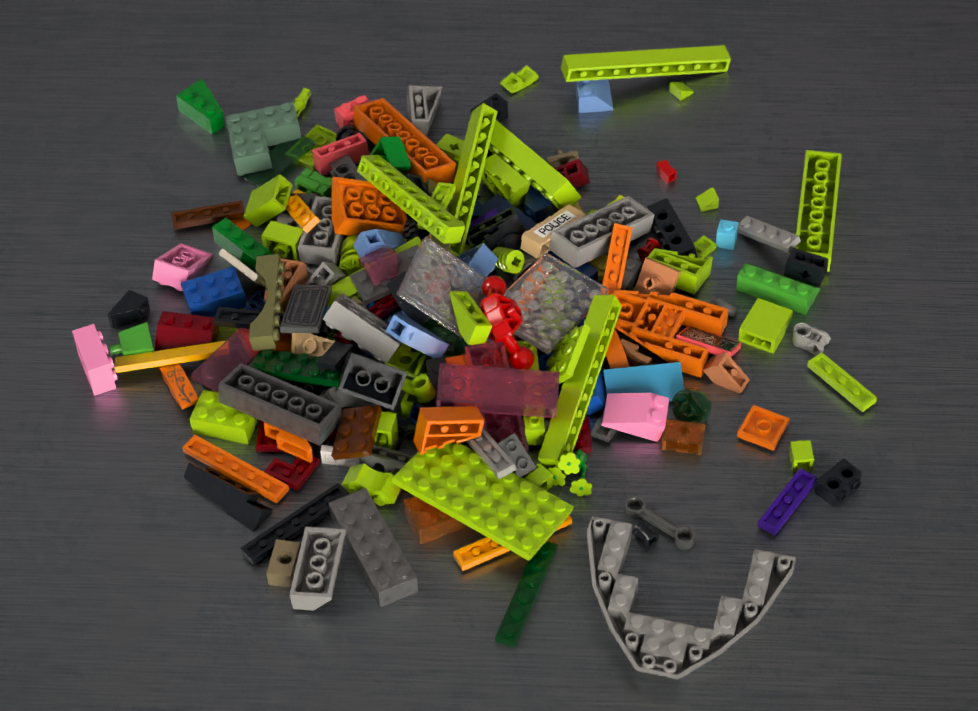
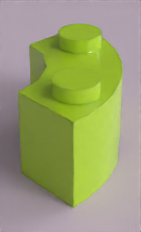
[341,463,401,506]

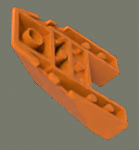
[612,290,728,378]

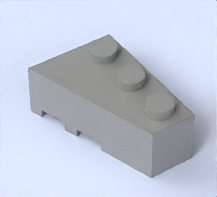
[406,85,443,137]

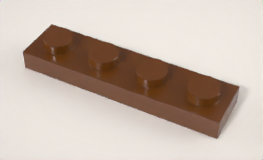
[171,200,245,230]

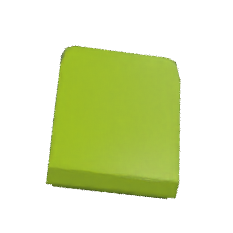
[669,82,694,101]
[696,187,719,211]

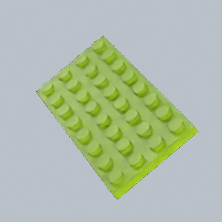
[392,442,574,561]

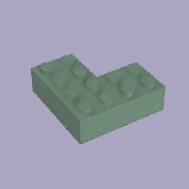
[225,102,302,176]

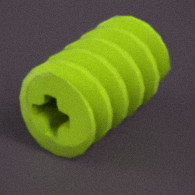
[492,247,524,274]

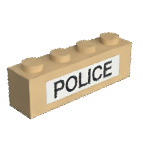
[520,204,586,259]

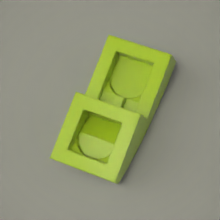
[500,65,539,93]

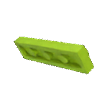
[807,352,877,412]

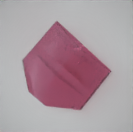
[359,248,399,286]

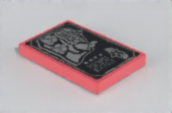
[676,326,742,357]

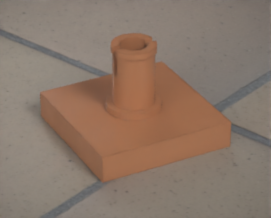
[634,258,681,295]

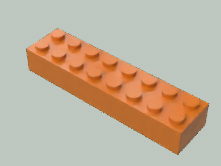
[353,98,456,183]

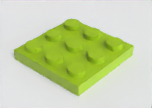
[540,324,591,393]

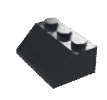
[337,351,407,410]

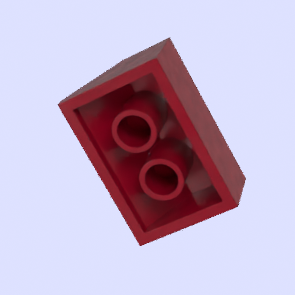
[155,311,220,361]

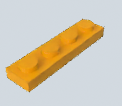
[286,194,320,233]

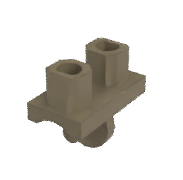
[546,149,578,168]

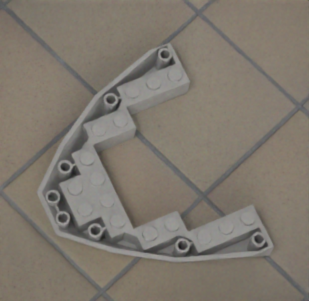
[587,516,796,679]

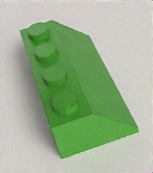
[736,263,820,315]

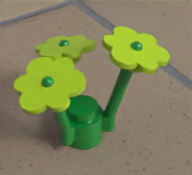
[547,450,592,497]

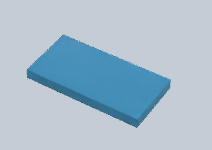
[603,362,686,403]

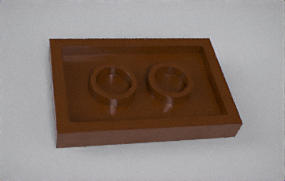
[331,405,382,460]

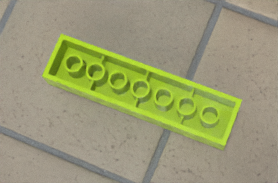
[468,120,582,210]
[795,150,842,272]

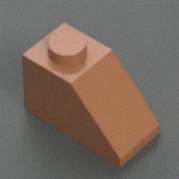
[703,352,750,393]

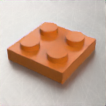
[737,405,790,451]

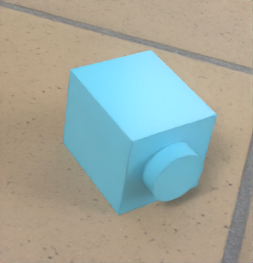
[716,219,739,250]

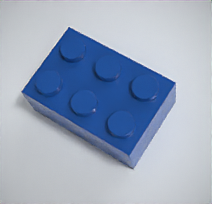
[181,266,247,317]

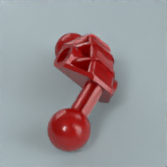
[481,275,534,371]

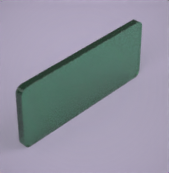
[243,135,315,187]

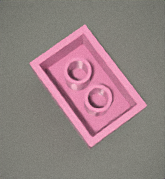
[72,324,118,396]

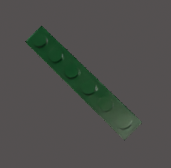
[495,541,558,647]

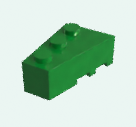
[176,79,225,134]

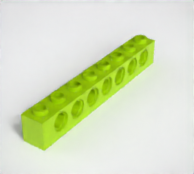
[357,155,466,244]

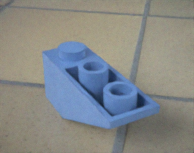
[353,229,406,260]
[385,315,450,358]

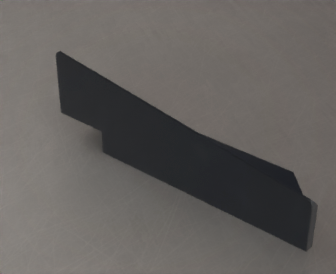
[184,463,273,531]

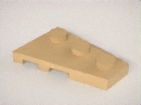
[291,333,335,357]

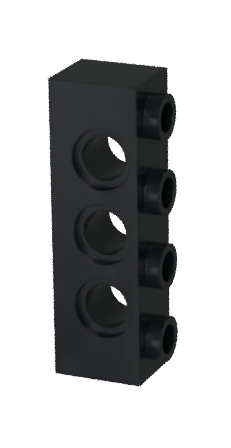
[647,198,697,258]

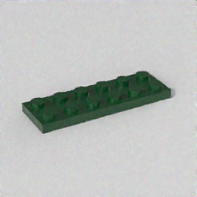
[249,349,345,388]

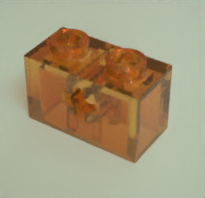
[662,419,706,455]

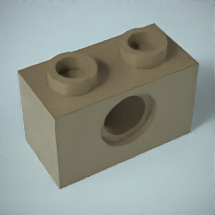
[266,539,301,588]

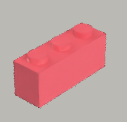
[312,133,369,176]

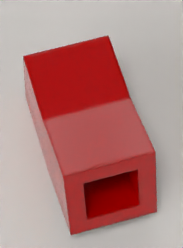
[656,160,676,183]

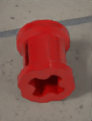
[637,238,661,261]

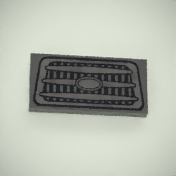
[280,285,332,334]

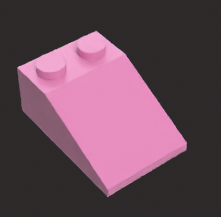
[152,243,213,291]
[601,393,669,442]

